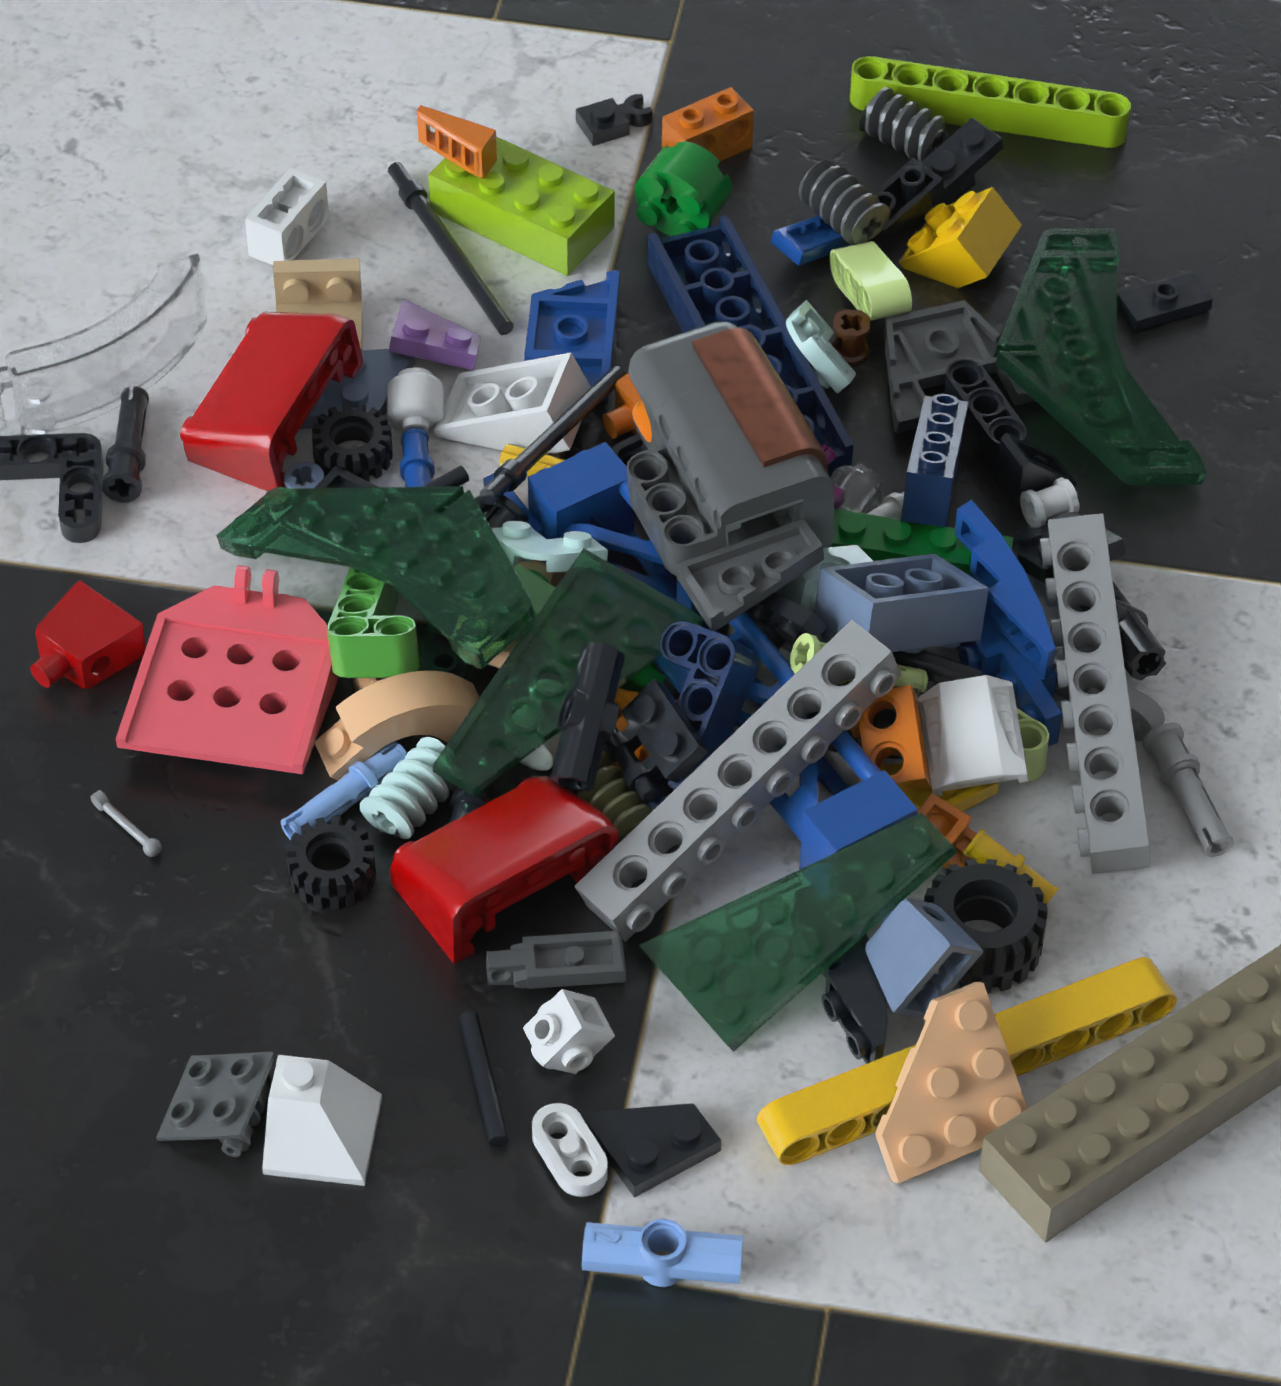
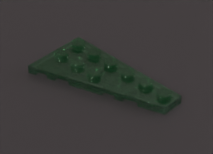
[432,548,704,796]

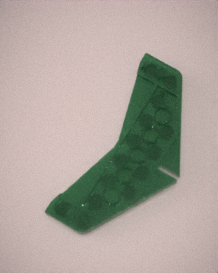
[993,228,1207,486]
[216,486,535,669]

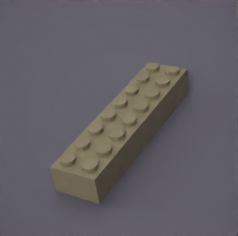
[979,945,1281,1242]

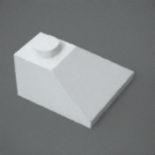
[262,1055,382,1186]

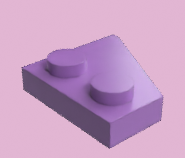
[389,300,482,370]

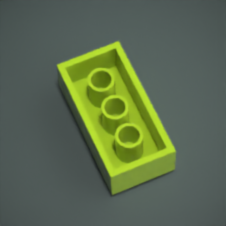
[428,136,615,276]

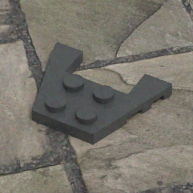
[883,300,1053,433]

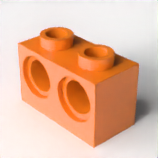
[662,87,754,161]
[851,685,931,792]

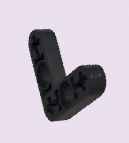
[0,433,104,543]

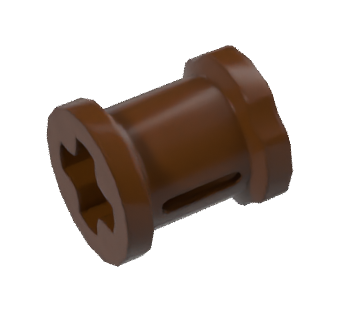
[831,309,870,367]

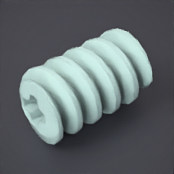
[360,737,461,839]

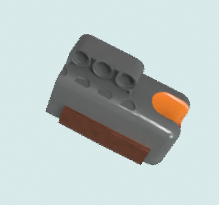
[626,322,835,575]

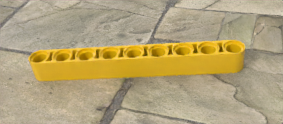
[756,957,1177,1165]

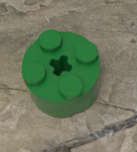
[634,142,732,236]

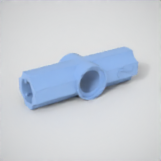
[582,1219,744,1287]

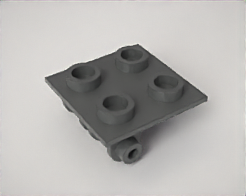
[156,1052,276,1157]

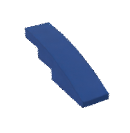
[954,499,1056,678]

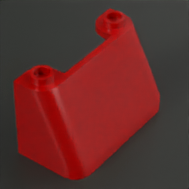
[180,312,364,496]
[390,776,618,964]

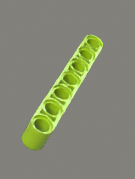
[850,56,1131,148]

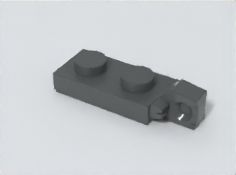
[486,931,626,989]

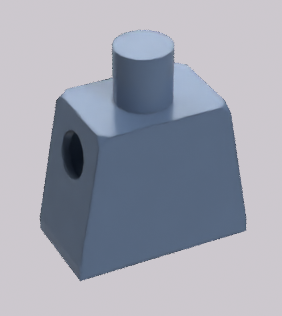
[865,894,983,1018]

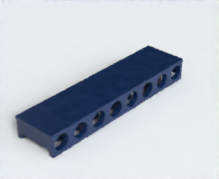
[647,215,854,482]

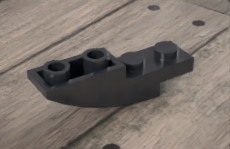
[872,118,1003,236]
[791,885,887,1064]

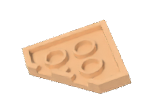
[875,982,1028,1183]

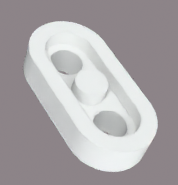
[532,1103,608,1197]

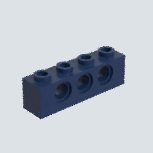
[901,394,968,527]

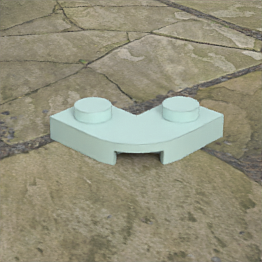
[786,300,856,394]
[485,521,608,572]

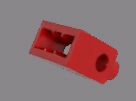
[30,580,146,689]

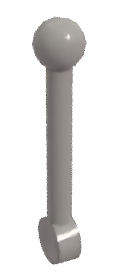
[90,790,162,857]

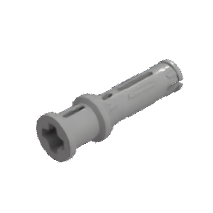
[1142,723,1234,857]

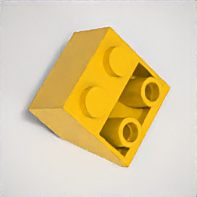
[899,187,1022,289]

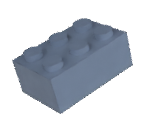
[814,554,989,653]

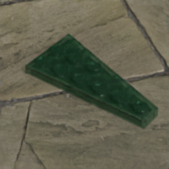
[639,813,957,1052]

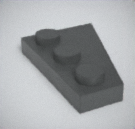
[675,519,824,632]

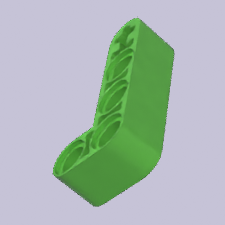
[327,549,420,678]

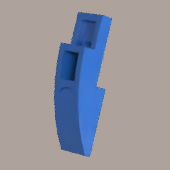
[956,615,1063,746]

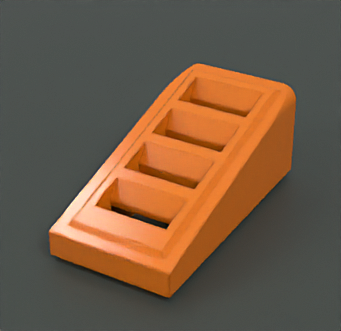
[417,105,497,179]

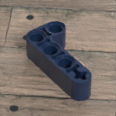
[646,621,758,809]

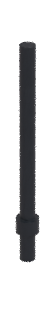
[388,162,514,335]
[480,366,626,505]

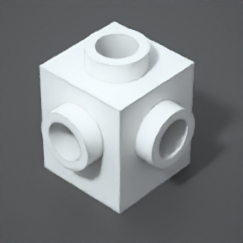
[523,989,615,1074]

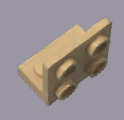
[273,258,362,350]

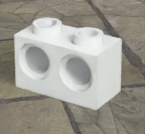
[245,168,329,265]

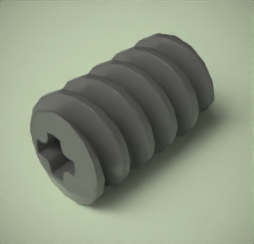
[859,87,950,163]
[798,160,890,245]

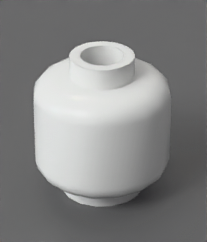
[387,367,444,433]

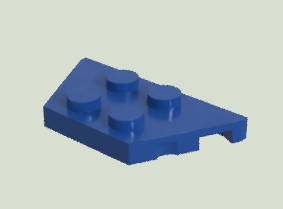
[524,270,620,401]

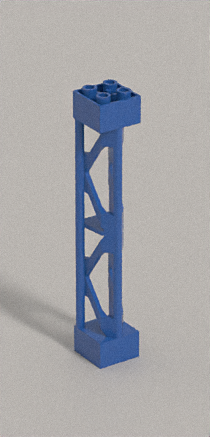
[528,442,918,909]

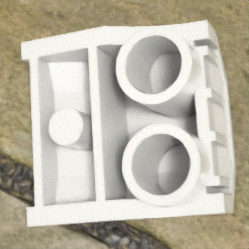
[918,675,1029,796]

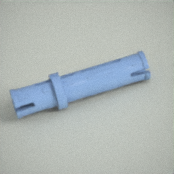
[280,741,407,840]

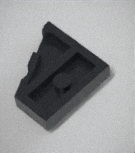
[582,1103,721,1198]

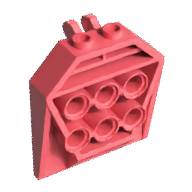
[116,565,339,774]

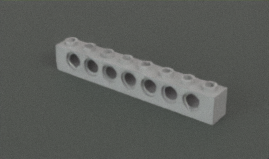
[1040,513,1150,874]
[574,620,901,942]

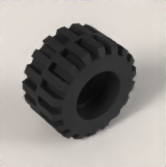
[924,859,1048,993]

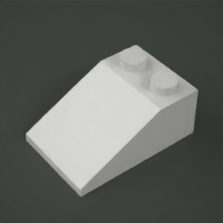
[433,353,591,454]

